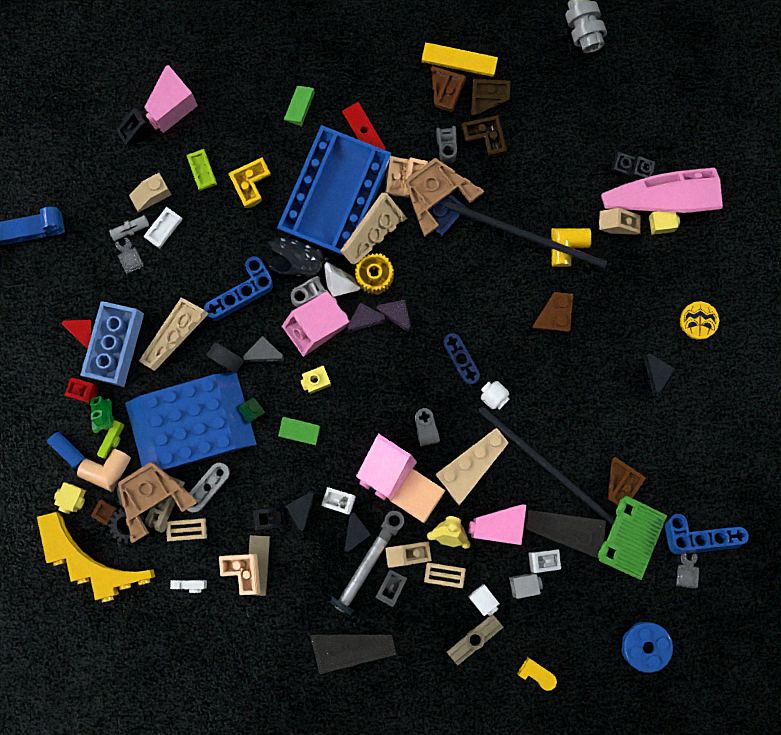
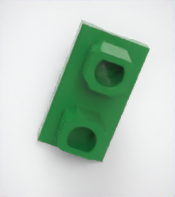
[90,396,114,433]

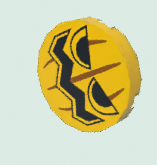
[680,301,719,340]

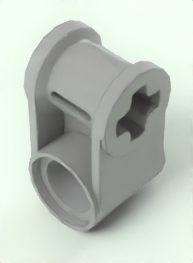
[291,276,327,307]

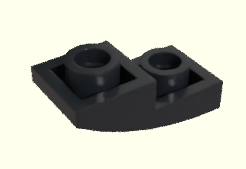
[611,152,655,179]

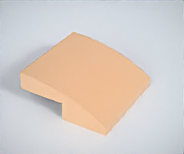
[384,156,428,197]
[390,469,445,523]

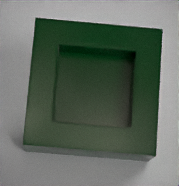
[238,397,265,424]

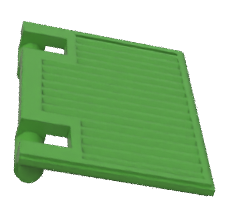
[598,496,667,580]

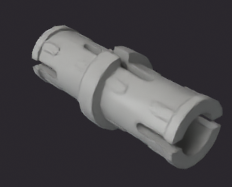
[110,215,149,241]

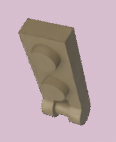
[145,476,185,532]

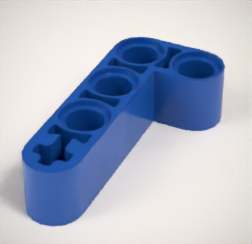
[0,207,65,245]
[204,257,273,321]
[665,514,749,555]

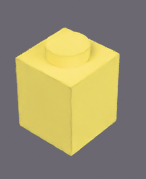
[649,211,680,235]

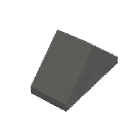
[244,336,284,362]
[375,569,407,607]

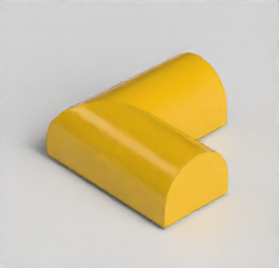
[228,157,271,208]
[551,228,591,267]

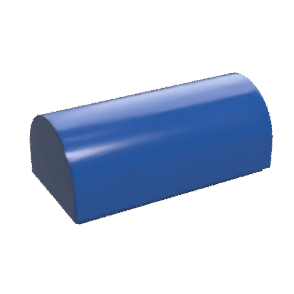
[47,432,86,470]

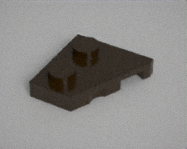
[471,79,510,116]

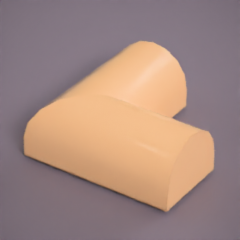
[77,449,131,492]
[219,554,261,595]

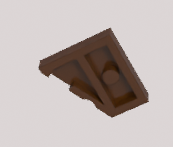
[431,66,466,112]
[532,292,573,332]
[607,457,646,509]

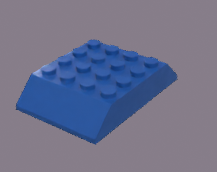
[277,125,391,255]
[125,372,257,472]

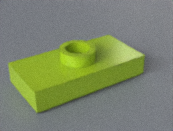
[186,149,217,191]
[97,420,125,459]

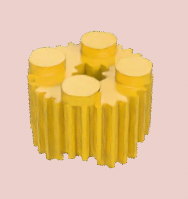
[355,253,394,295]

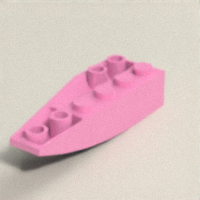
[601,168,723,213]

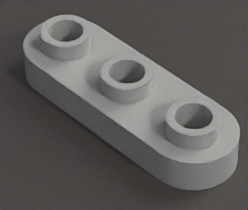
[187,463,230,512]

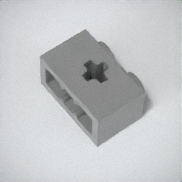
[509,573,543,599]

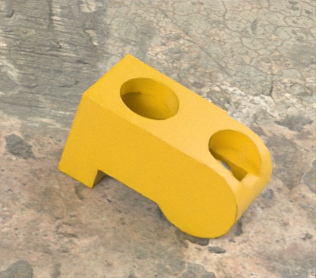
[517,657,557,690]

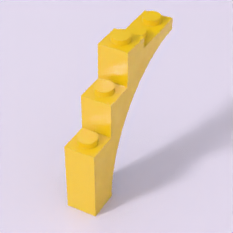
[37,512,155,603]

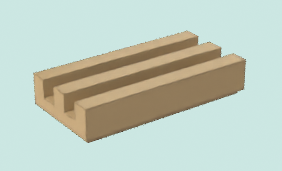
[167,519,207,541]
[424,563,466,588]

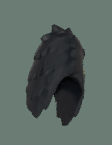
[265,237,329,278]

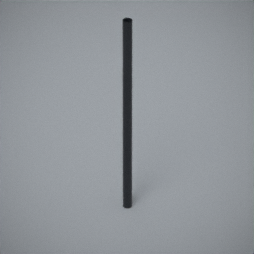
[444,201,607,269]
[478,406,615,525]

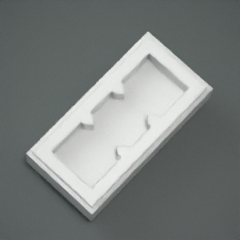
[144,207,182,249]

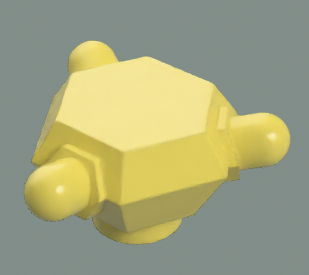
[427,516,470,549]

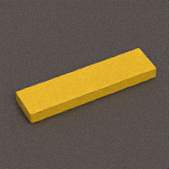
[422,42,498,77]

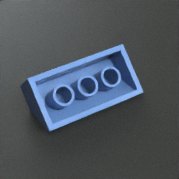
[81,301,144,387]

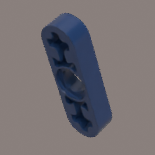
[443,333,480,385]

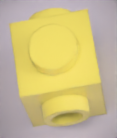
[300,366,331,394]
[54,482,86,514]

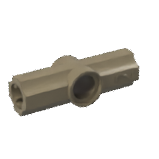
[447,614,503,665]

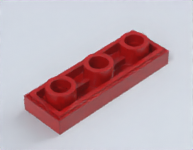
[342,102,386,150]

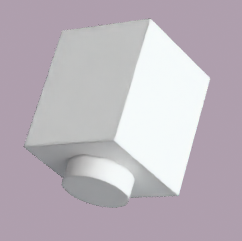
[468,584,500,616]

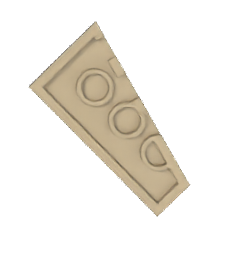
[340,193,407,264]
[139,298,209,371]
[436,428,508,505]

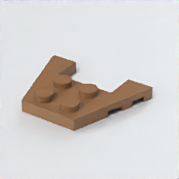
[405,158,484,237]
[118,462,198,543]

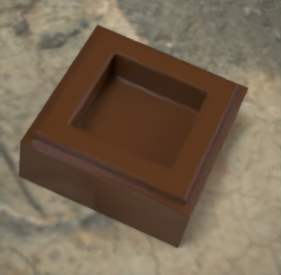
[91,499,118,526]

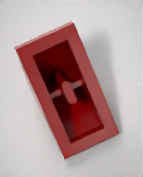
[61,320,95,349]
[65,378,99,404]

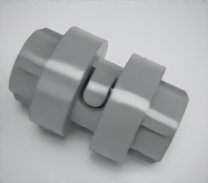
[565,0,607,53]

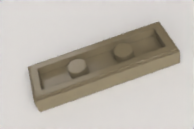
[249,535,270,596]

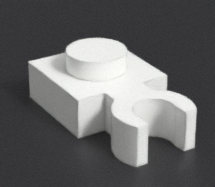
[171,580,207,593]

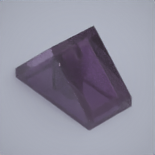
[376,300,410,332]
[347,303,385,333]

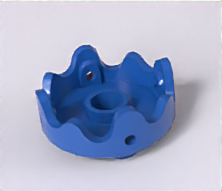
[621,622,673,673]

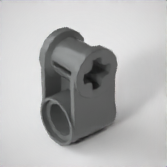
[436,126,457,164]
[415,408,440,447]

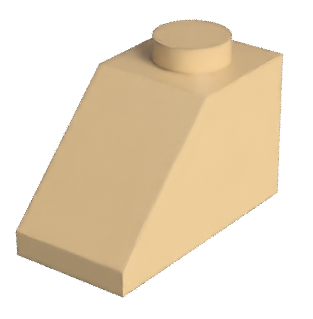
[129,173,171,212]
[599,208,640,234]
[385,541,432,567]

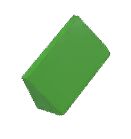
[284,86,315,126]
[279,417,320,445]

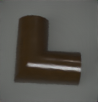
[462,115,507,157]

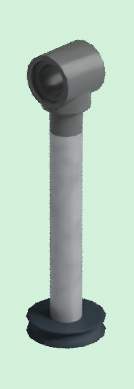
[328,511,404,616]

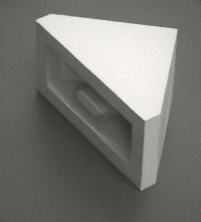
[324,262,360,297]
[321,487,356,515]
[529,550,561,573]

